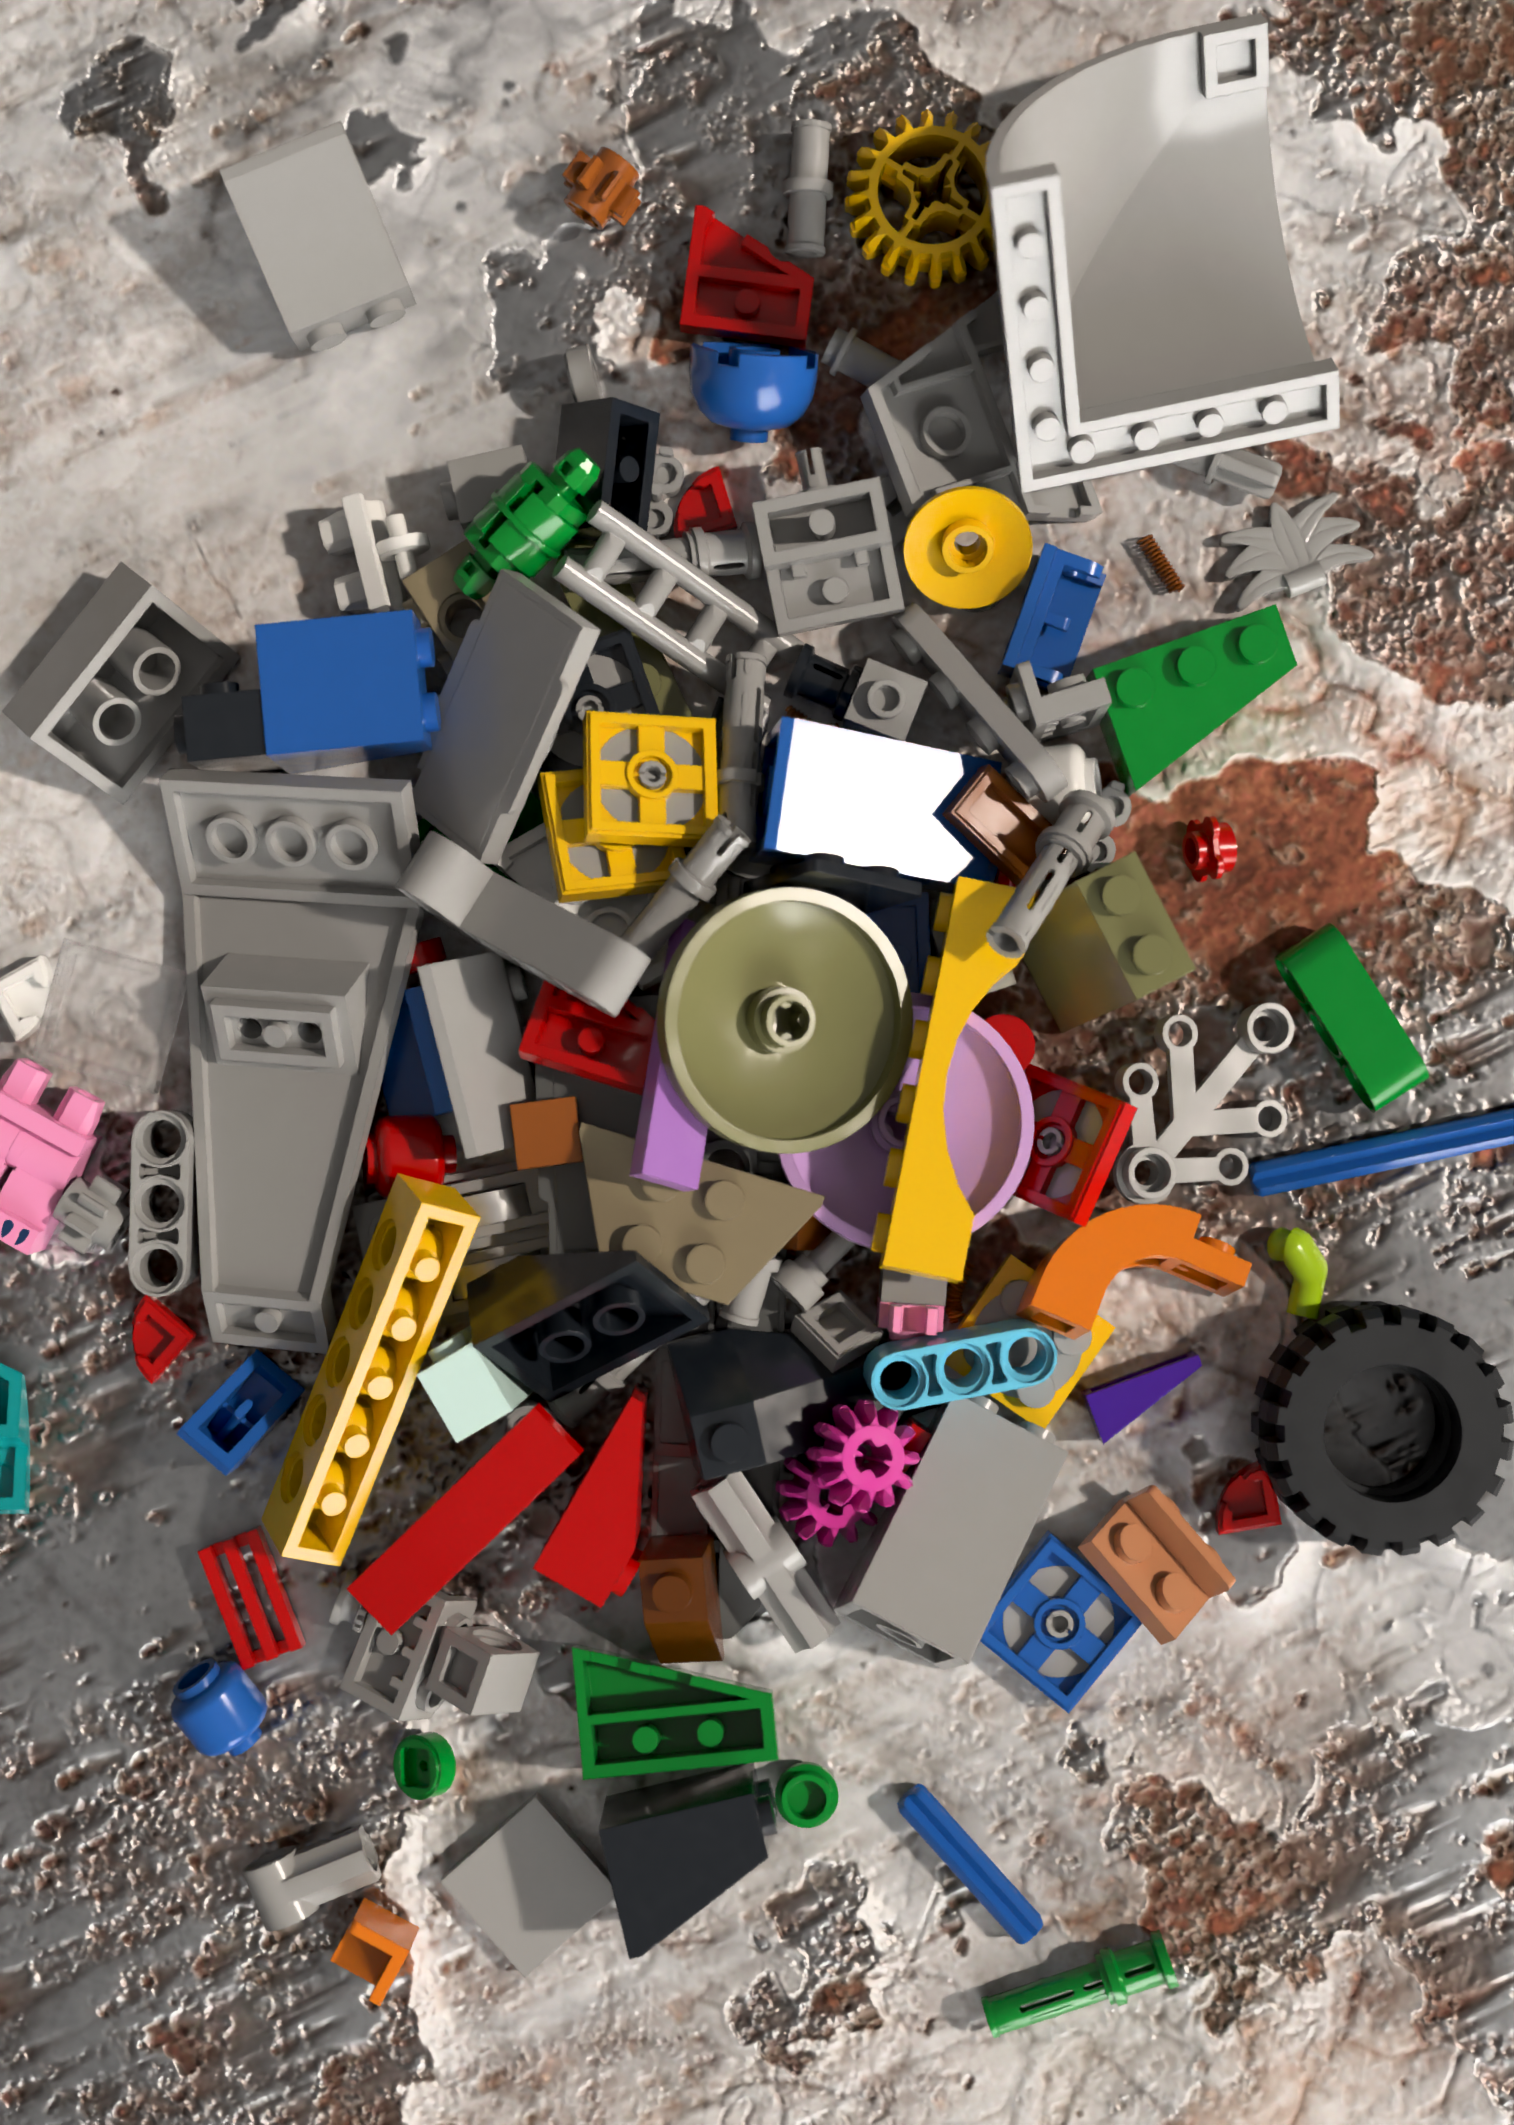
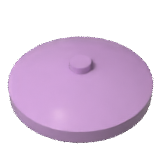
[778,992,1034,1248]

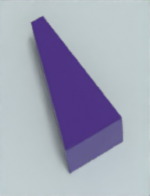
[1081,1351,1203,1444]

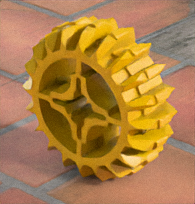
[844,109,994,289]

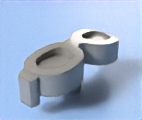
[647,445,684,539]
[1085,780,1132,874]

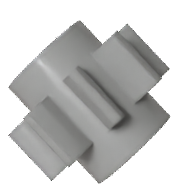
[53,1174,130,1255]

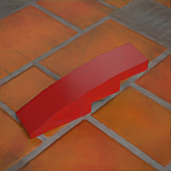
[346,1403,584,1636]

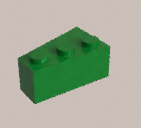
[1086,604,1298,797]
[572,1644,779,1780]

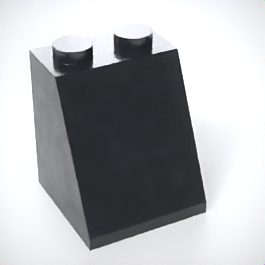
[598,1763,778,1959]

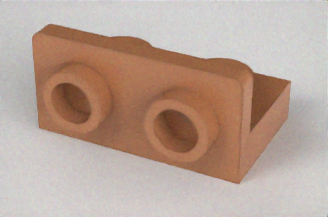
[1077,1485,1236,1645]

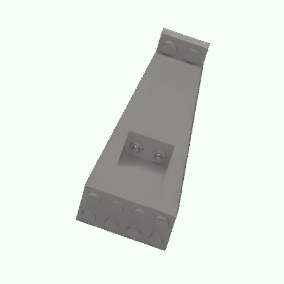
[159,768,425,1354]

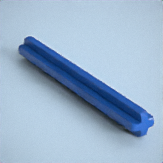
[1248,1108,1514,1197]

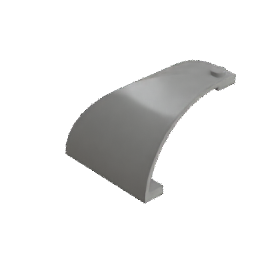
[986,13,1340,493]

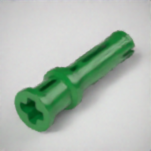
[981,1929,1179,2039]

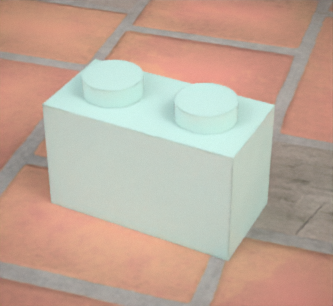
[417,1325,533,1443]

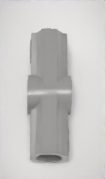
[689,1471,841,1654]

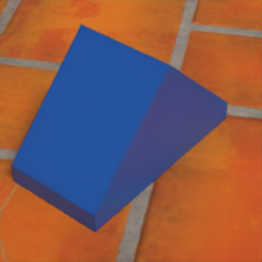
[177,1349,305,1476]

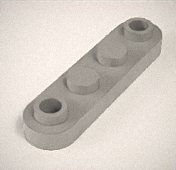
[889,602,1068,803]

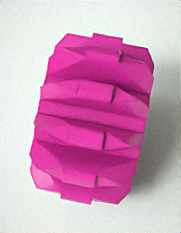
[806,1399,921,1513]
[775,1445,878,1547]

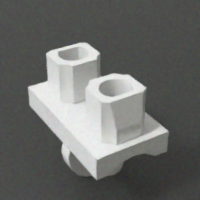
[318,492,431,614]

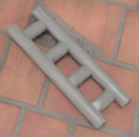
[552,500,804,711]

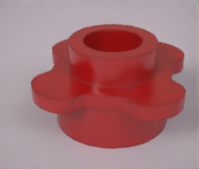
[1182,816,1237,882]

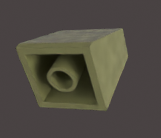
[1022,851,1196,1033]

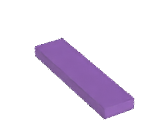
[630,919,708,1192]

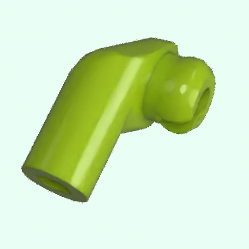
[1267,1227,1328,1319]

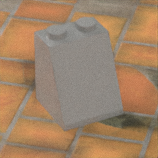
[219,121,417,351]

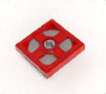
[1013,1064,1138,1227]

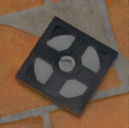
[541,628,661,772]

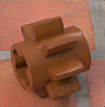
[562,147,641,230]

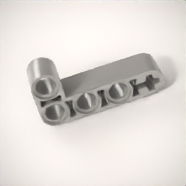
[395,831,651,1018]

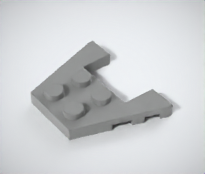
[860,290,1103,522]

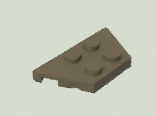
[579,1122,825,1305]

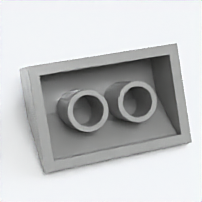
[2,561,241,805]
[417,952,536,1159]

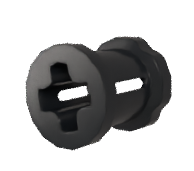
[783,643,864,721]

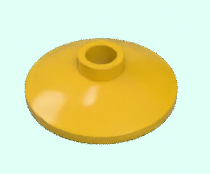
[903,486,1033,609]

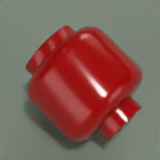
[362,1114,457,1199]

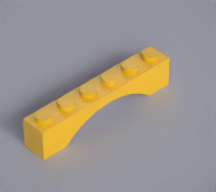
[870,876,1036,1283]

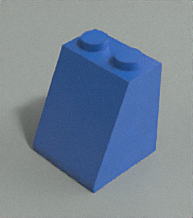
[255,609,441,774]

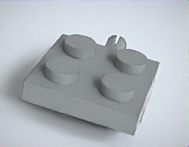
[752,447,905,637]

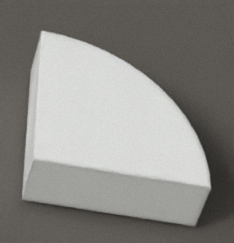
[0,955,54,1042]

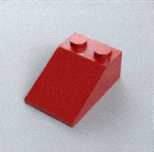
[533,1382,648,1608]

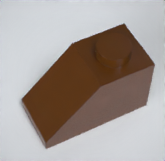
[638,1534,724,1664]

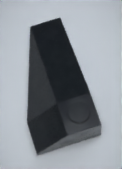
[666,1327,940,1481]

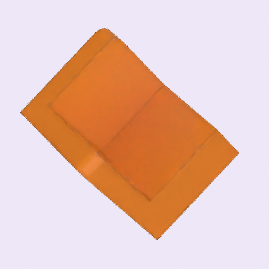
[330,1897,420,2007]

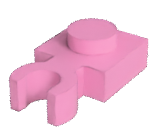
[876,1297,945,1340]

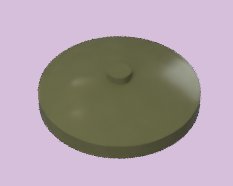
[656,887,913,1154]

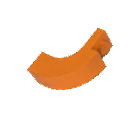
[1015,1204,1252,1340]

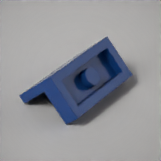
[381,986,454,1117]

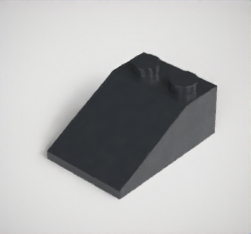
[466,1250,710,1402]

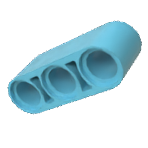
[863,1319,1057,1410]

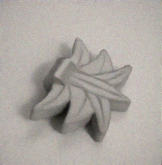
[1219,492,1374,612]

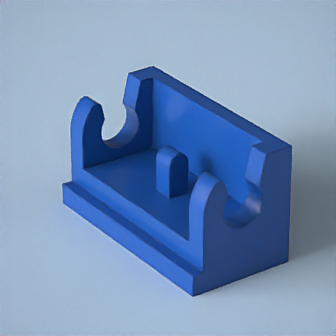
[997,543,1106,691]

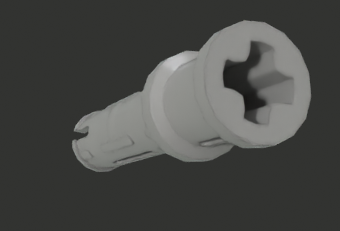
[563,521,762,590]
[986,789,1116,959]

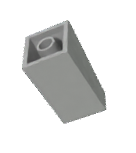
[833,1396,1069,1670]

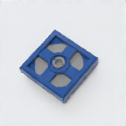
[980,1530,1142,1714]

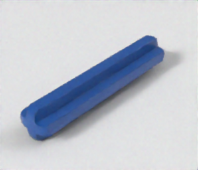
[897,1784,1043,1945]

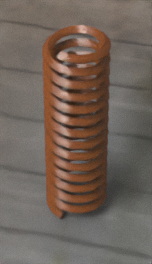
[1136,534,1185,593]

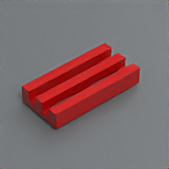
[197,1525,306,1670]

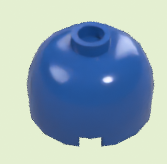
[689,341,819,443]

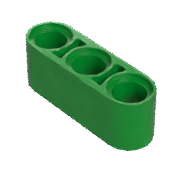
[1274,923,1429,1113]

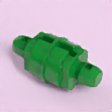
[453,447,600,600]

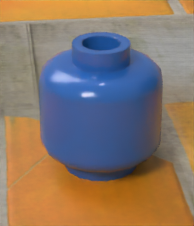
[170,1658,268,1757]

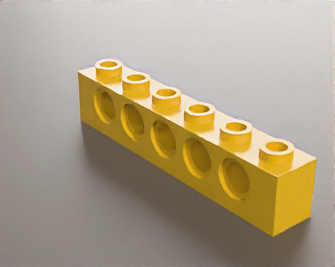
[261,1173,481,1567]

